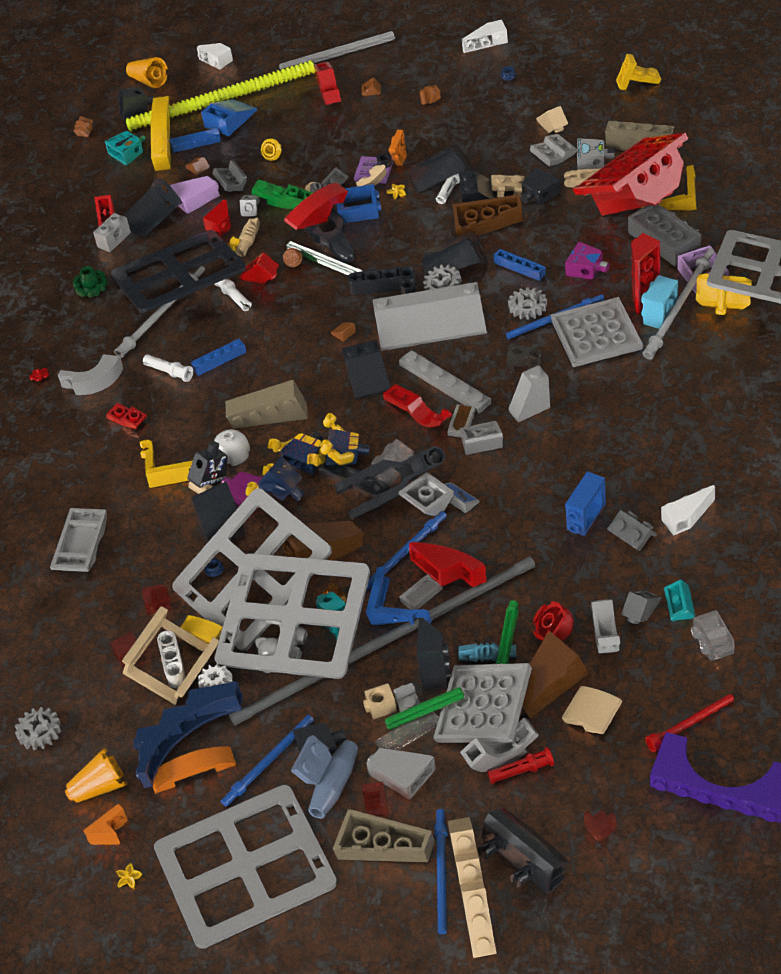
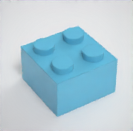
[641,275,678,329]

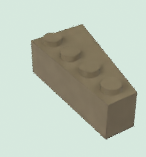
[605,121,674,152]
[225,380,308,429]
[333,809,435,862]

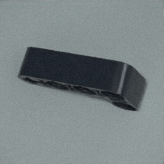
[347,266,417,295]

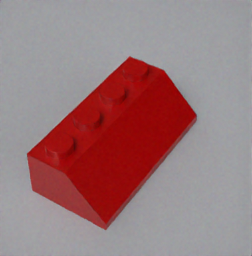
[631,233,660,315]

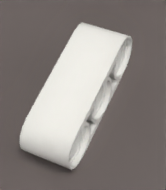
[157,631,186,689]

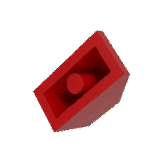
[203,199,231,237]
[239,252,279,284]

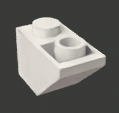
[197,43,233,69]

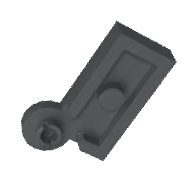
[310,167,349,193]

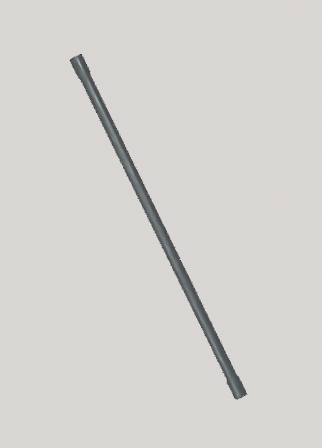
[229,556,535,726]

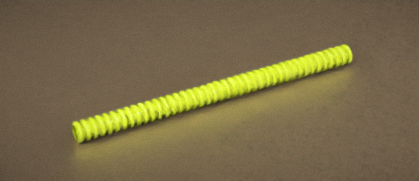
[126,60,315,132]

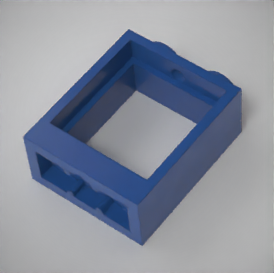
[337,184,381,223]
[565,472,606,536]

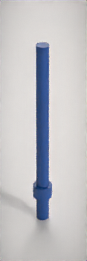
[506,294,605,340]
[366,511,447,591]
[221,715,314,807]
[434,809,448,934]

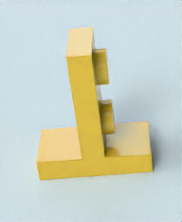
[616,54,661,91]

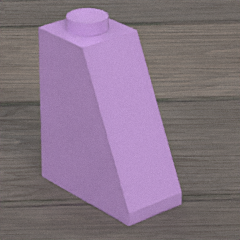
[167,176,220,214]

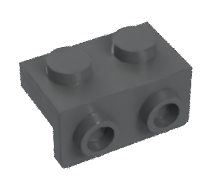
[213,160,247,192]
[607,510,657,551]

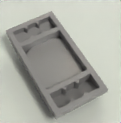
[50,508,107,572]

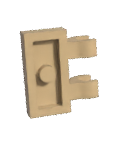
[491,175,525,199]

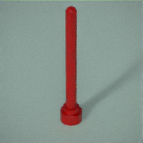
[645,694,734,752]

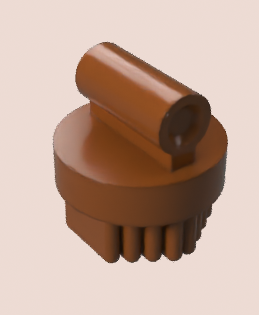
[420,85,441,104]
[74,116,93,137]
[283,248,303,267]

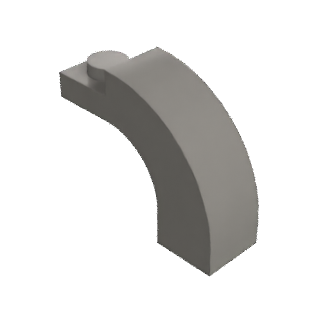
[58,354,123,395]
[590,599,620,653]
[460,718,539,772]

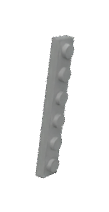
[399,350,491,414]

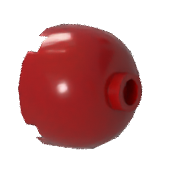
[533,601,574,642]

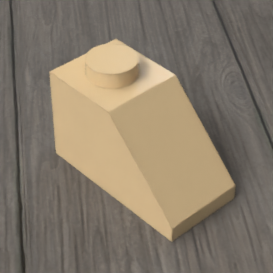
[536,106,568,133]

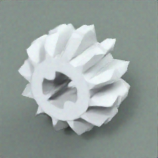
[198,663,233,688]

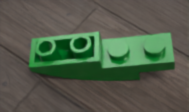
[252,179,313,209]

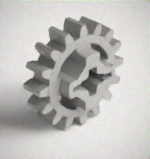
[423,265,462,291]
[508,287,547,320]
[15,707,61,750]

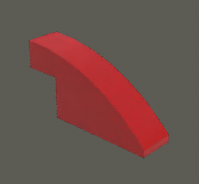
[313,62,341,105]
[284,182,348,230]
[409,542,486,587]

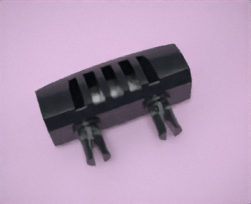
[478,808,569,895]

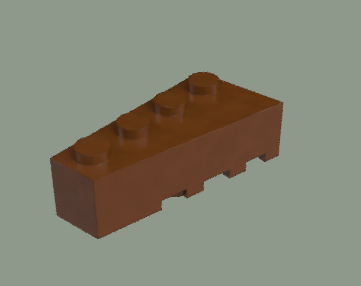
[452,195,523,240]

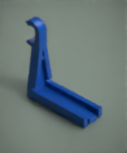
[366,567,431,626]

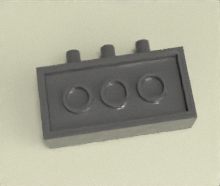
[628,204,701,266]

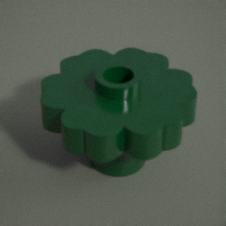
[73,266,108,297]

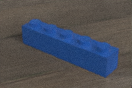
[170,128,221,153]
[494,249,546,281]
[191,338,246,376]

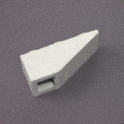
[462,20,508,53]
[661,485,715,536]

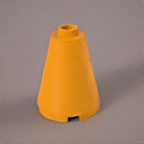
[126,57,168,88]
[65,748,127,803]

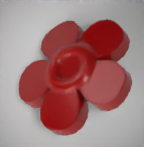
[29,368,49,381]

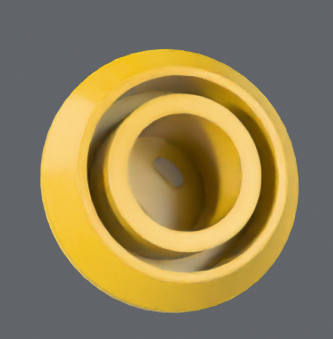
[261,139,282,161]

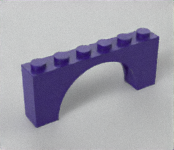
[650,732,781,823]

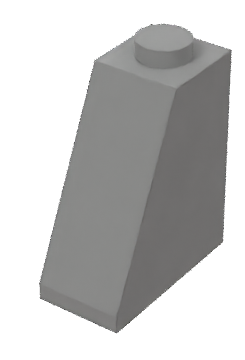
[509,365,550,422]
[366,748,436,800]

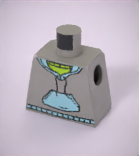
[577,138,614,170]

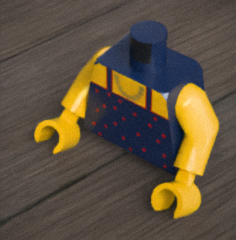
[320,413,370,465]
[268,432,326,475]

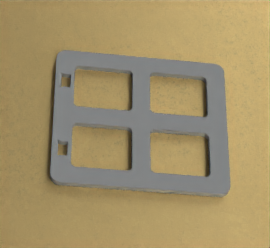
[707,230,781,303]
[172,489,332,651]
[215,554,370,679]
[154,785,337,948]

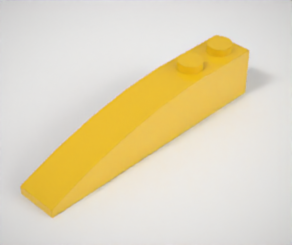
[151,96,171,171]

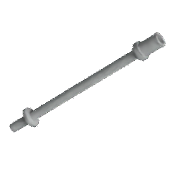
[642,248,714,359]
[114,266,205,358]

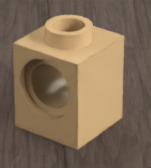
[363,684,397,719]

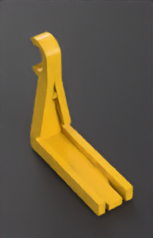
[641,165,697,211]
[140,440,193,488]

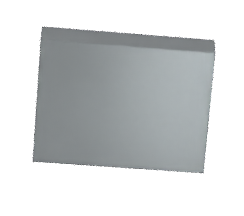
[459,421,503,455]
[399,472,454,516]

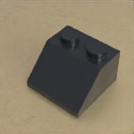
[459,171,495,203]

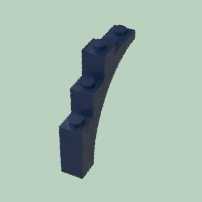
[133,681,243,788]

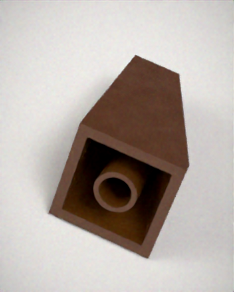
[282,521,364,561]
[520,631,588,718]

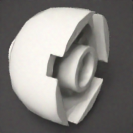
[214,429,250,466]

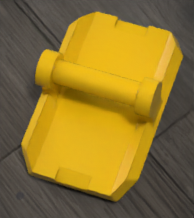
[696,274,752,315]

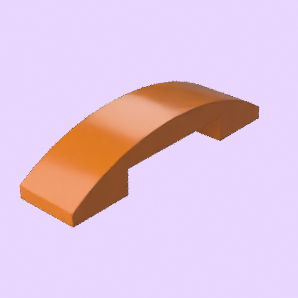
[153,746,236,794]

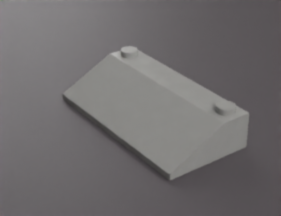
[373,282,487,351]

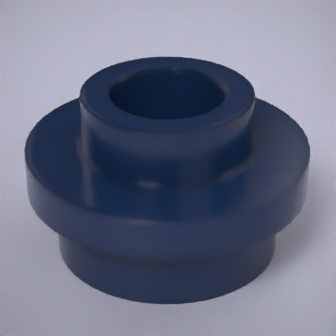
[501,66,516,81]
[204,558,224,577]

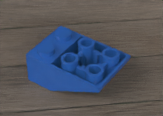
[201,100,257,136]

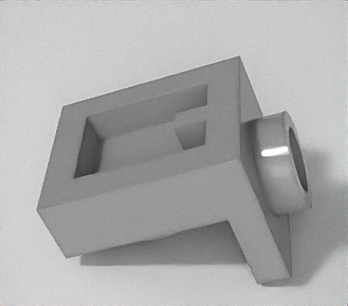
[240,195,260,216]
[393,683,420,712]

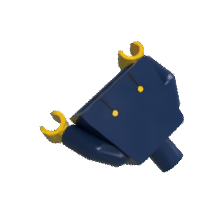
[245,456,305,501]

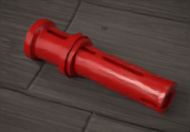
[487,747,555,784]

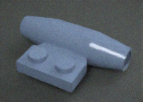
[291,735,358,819]

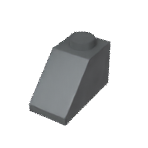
[621,589,662,624]

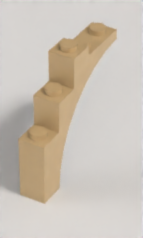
[448,817,496,958]

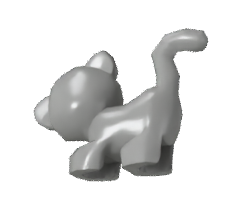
[256,604,308,673]

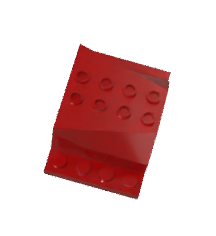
[573,133,688,216]

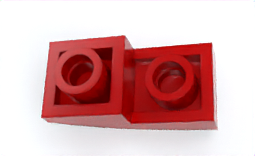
[107,402,147,429]

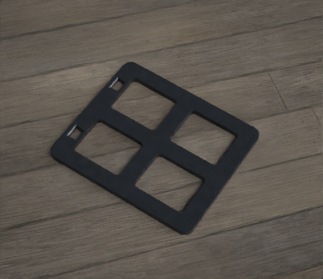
[110,230,246,313]

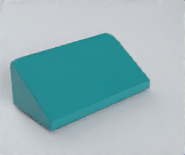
[664,579,696,621]

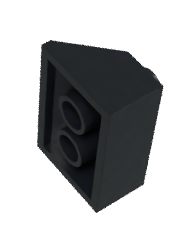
[417,618,452,690]

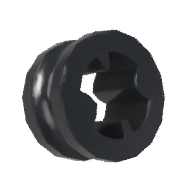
[376,153,392,168]

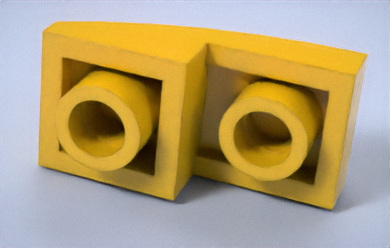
[180,615,223,644]

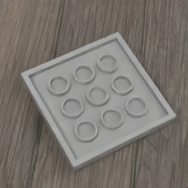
[551,297,643,367]
[434,663,532,743]

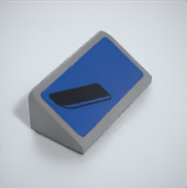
[444,482,479,513]

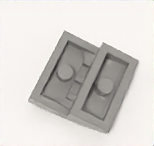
[530,134,577,167]

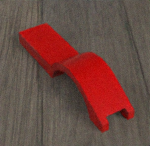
[383,384,452,428]

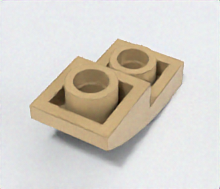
[356,165,387,187]

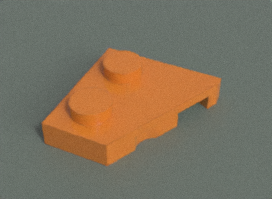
[389,130,407,166]

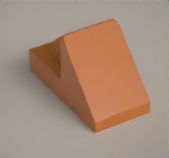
[83,804,128,845]

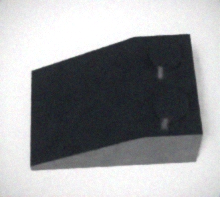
[342,340,390,400]
[191,481,245,543]

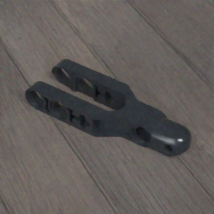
[304,207,356,264]
[334,446,445,520]

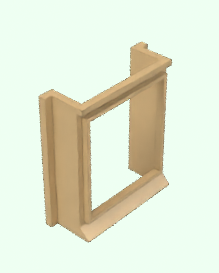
[122,606,219,705]

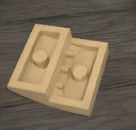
[562,686,622,734]

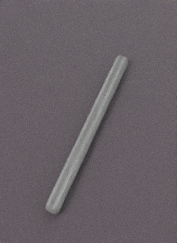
[279,31,395,71]

